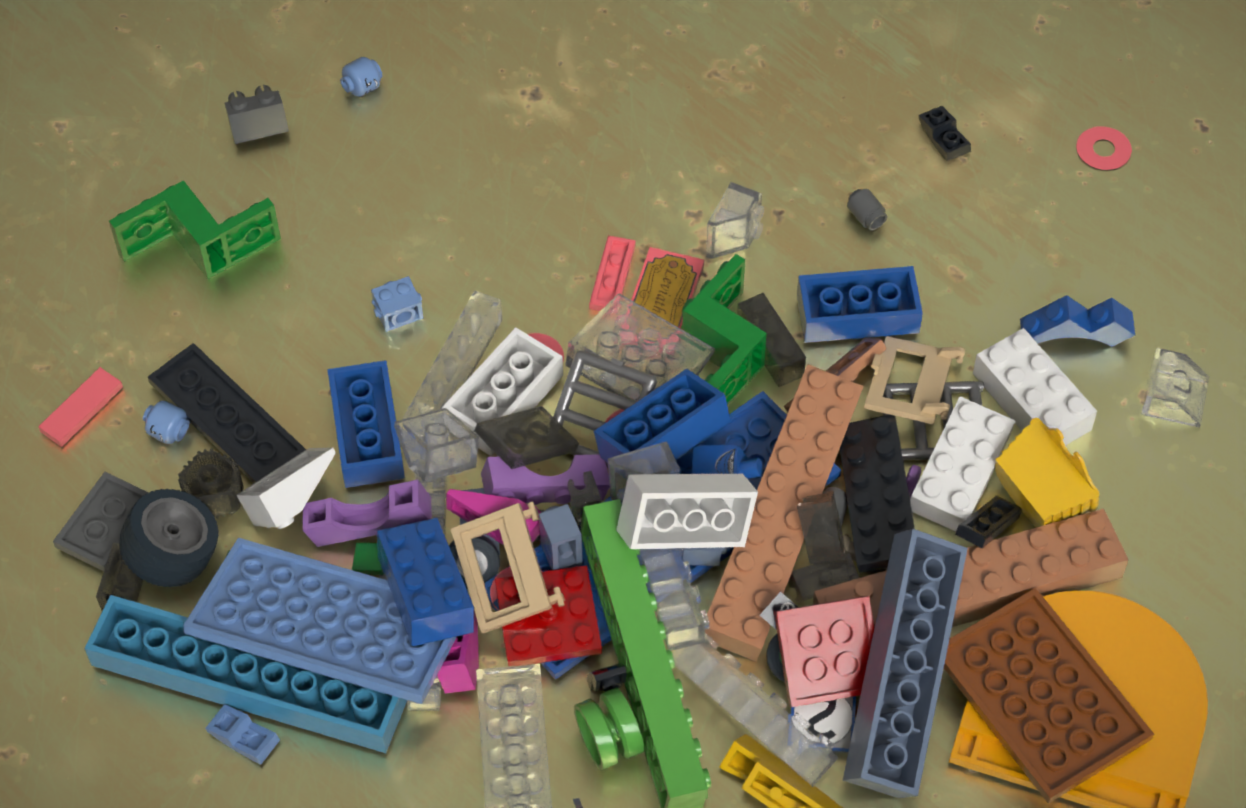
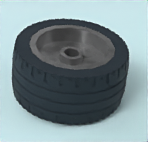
[119,489,219,587]

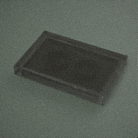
[474,406,579,469]

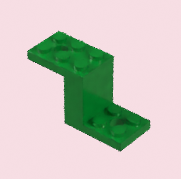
[109,180,281,279]
[681,254,767,406]

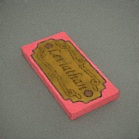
[618,247,705,356]

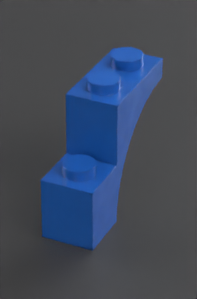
[1020,295,1136,347]

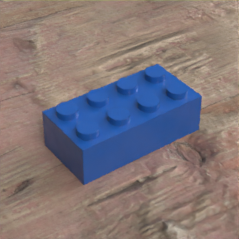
[797,266,923,343]
[327,360,405,488]
[594,369,731,478]
[377,518,474,647]

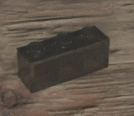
[737,293,806,387]

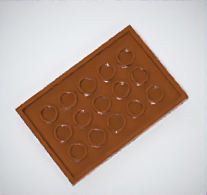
[944,588,1154,804]

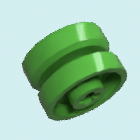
[574,687,644,770]

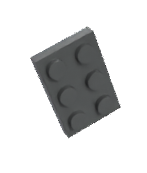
[53,472,149,572]

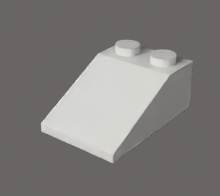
[237,448,336,529]

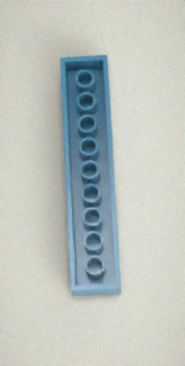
[84,595,407,753]

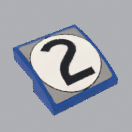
[788,696,856,753]

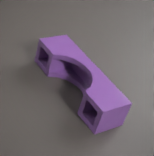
[481,454,611,505]
[303,480,432,547]

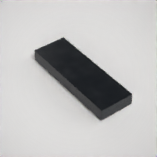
[955,496,1023,548]

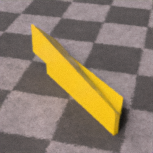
[719,734,843,808]

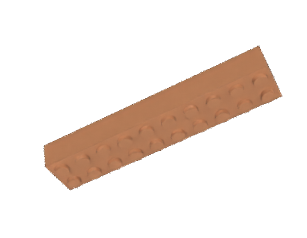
[698,364,864,662]
[812,509,1129,629]

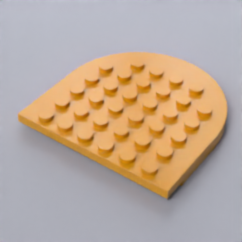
[949,590,1208,808]

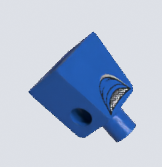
[692,445,763,480]

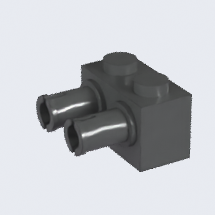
[224,85,289,144]

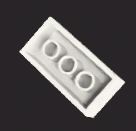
[442,327,563,456]
[973,328,1097,446]
[910,396,1015,532]
[617,474,758,549]

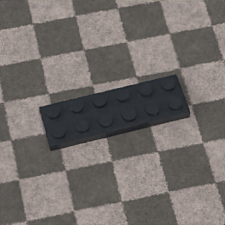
[148,343,306,484]
[840,415,915,573]

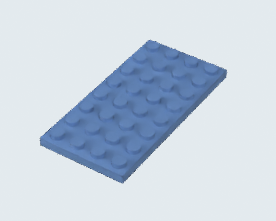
[183,538,457,704]

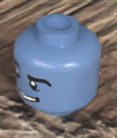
[340,57,382,97]
[143,401,190,444]

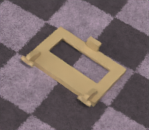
[864,336,965,425]
[451,502,565,634]

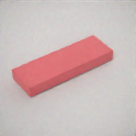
[589,235,636,314]
[38,367,123,447]

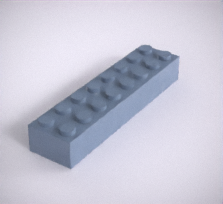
[843,529,968,798]

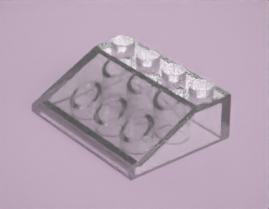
[565,293,715,402]

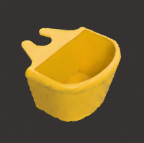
[995,418,1099,528]

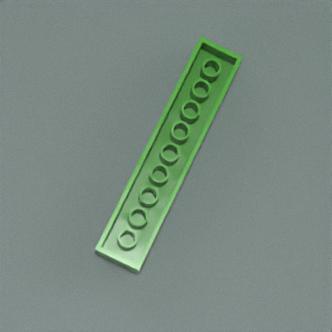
[580,499,711,808]

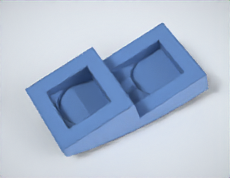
[205,704,280,765]

